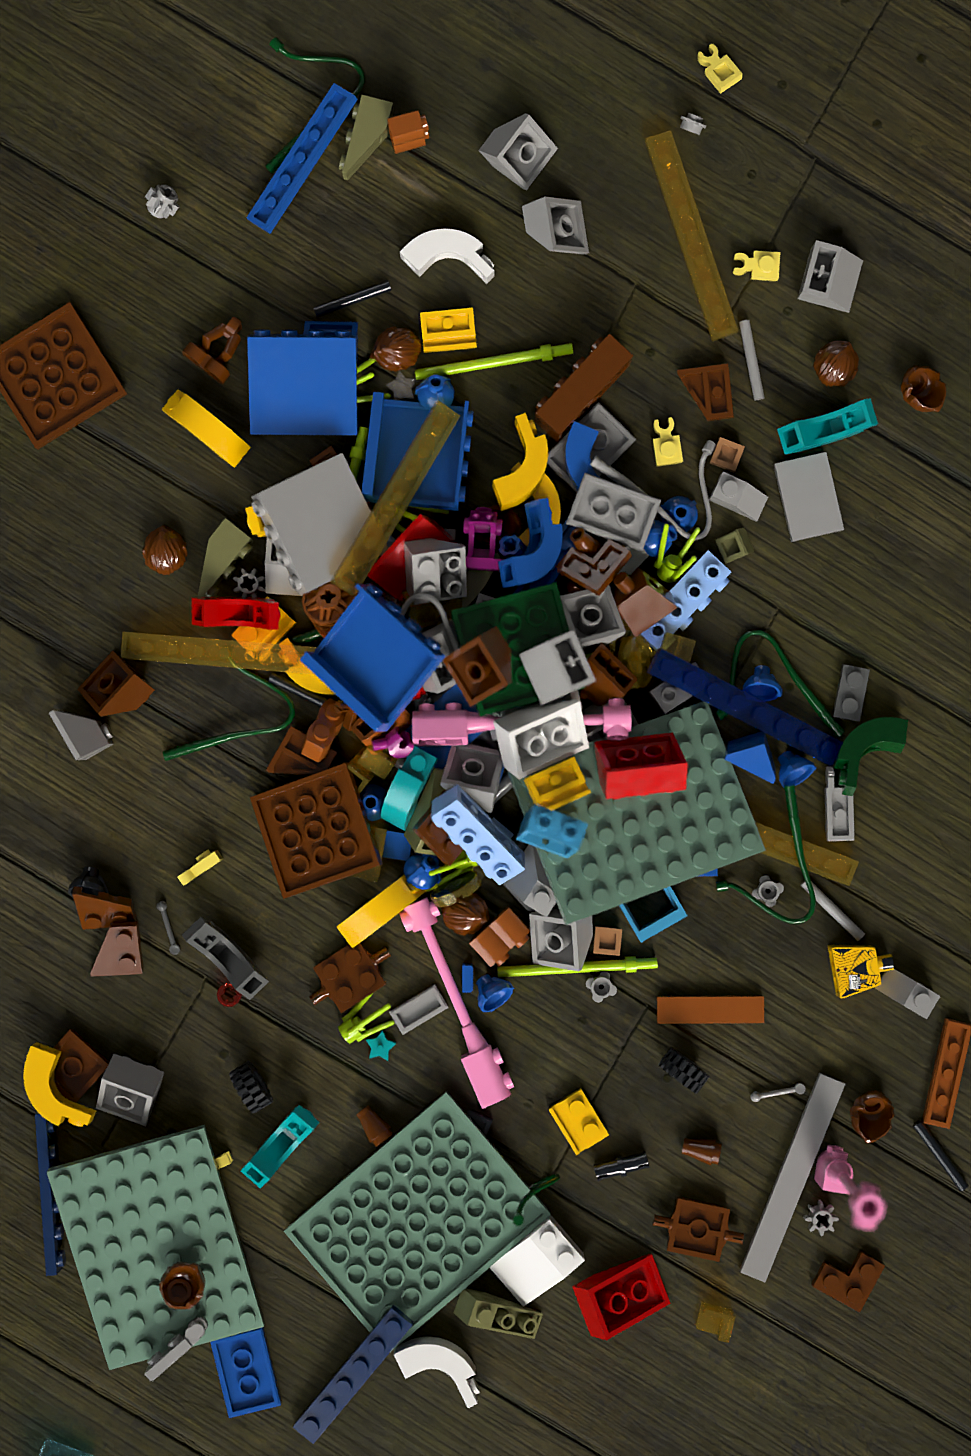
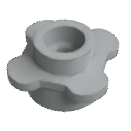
[680,113,706,135]
[752,875,784,907]
[586,971,617,1003]

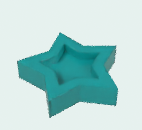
[366,1030,396,1061]

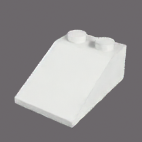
[493,699,589,779]
[490,1215,585,1306]

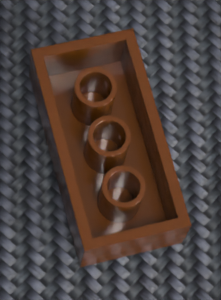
[534,334,633,443]

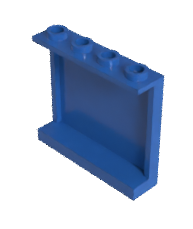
[247,329,359,435]
[362,392,474,511]
[300,584,446,732]

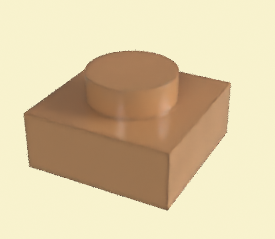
[710,437,745,473]
[593,926,622,956]

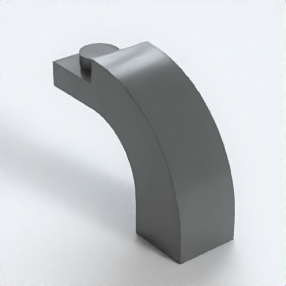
[182,917,269,1000]

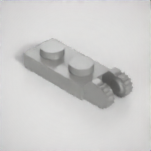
[825,766,854,841]
[144,1316,208,1381]

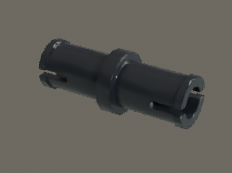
[594,1151,650,1181]

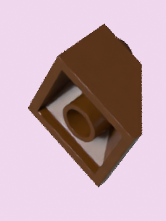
[442,626,511,707]
[77,651,154,716]

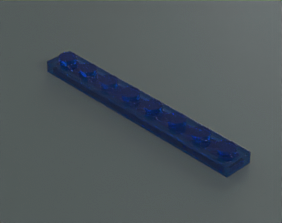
[647,648,843,766]

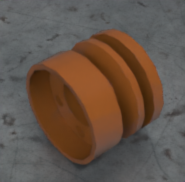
[302,575,359,638]

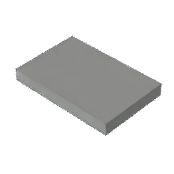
[547,402,636,493]
[773,452,844,542]
[566,473,661,552]

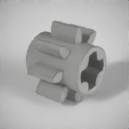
[145,185,179,218]
[233,568,266,598]
[803,1200,839,1236]

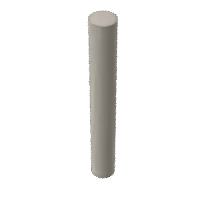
[739,320,764,400]
[800,880,865,941]

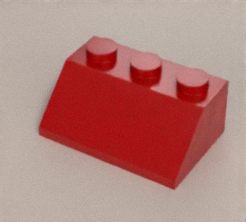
[365,514,457,601]
[594,732,688,799]

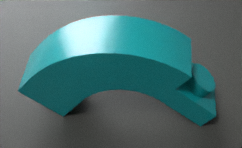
[777,398,878,454]
[381,746,438,831]
[240,1105,320,1188]

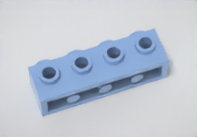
[639,550,731,651]
[431,784,525,885]

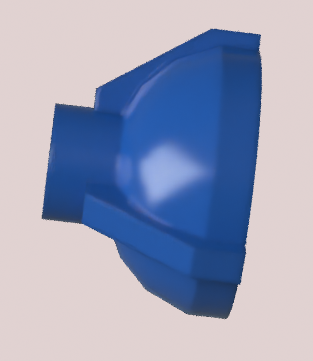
[415,375,454,413]
[660,496,698,536]
[643,520,677,559]
[743,665,782,702]
[778,751,816,788]
[357,784,388,821]
[404,853,442,890]
[476,974,514,1012]

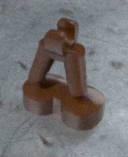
[182,317,243,385]

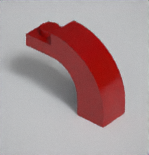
[192,597,281,630]

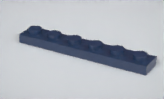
[35,1112,66,1276]
[293,1305,414,1444]

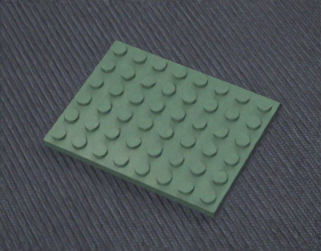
[507,700,766,925]
[284,1091,551,1350]
[47,1125,265,1370]

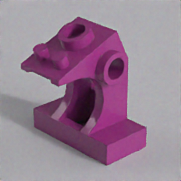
[464,507,505,572]

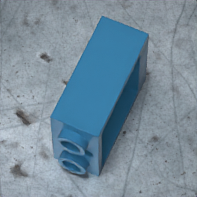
[516,804,588,858]
[619,886,687,942]

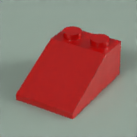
[572,1254,671,1340]

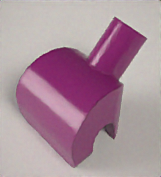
[371,726,414,758]

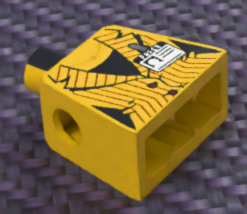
[828,945,894,998]

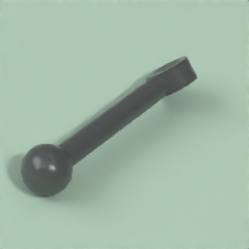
[157,901,181,955]

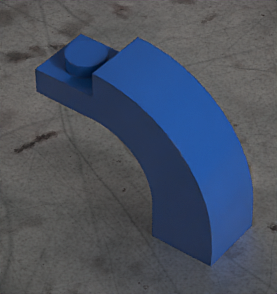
[565,421,600,491]
[498,498,563,588]

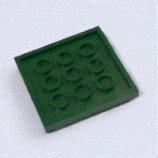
[450,583,585,717]

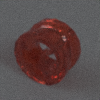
[217,982,242,1007]

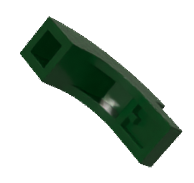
[834,717,908,796]

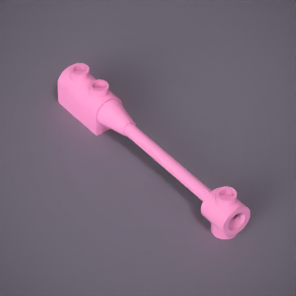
[412,698,631,746]
[399,897,514,1109]
[814,1145,884,1229]

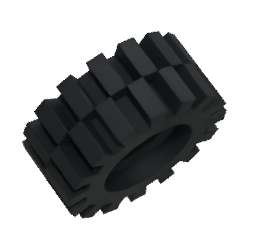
[658,1047,710,1094]
[229,1061,273,1114]

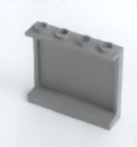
[251,453,388,595]

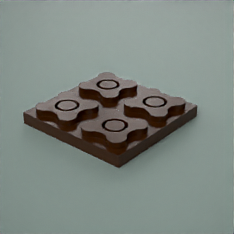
[0,302,127,450]
[250,763,383,899]

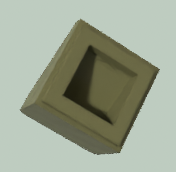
[715,528,754,564]

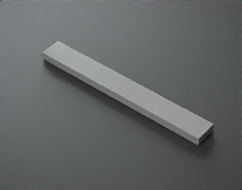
[740,1073,845,1282]

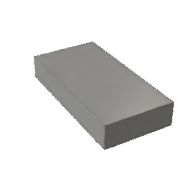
[389,984,449,1035]

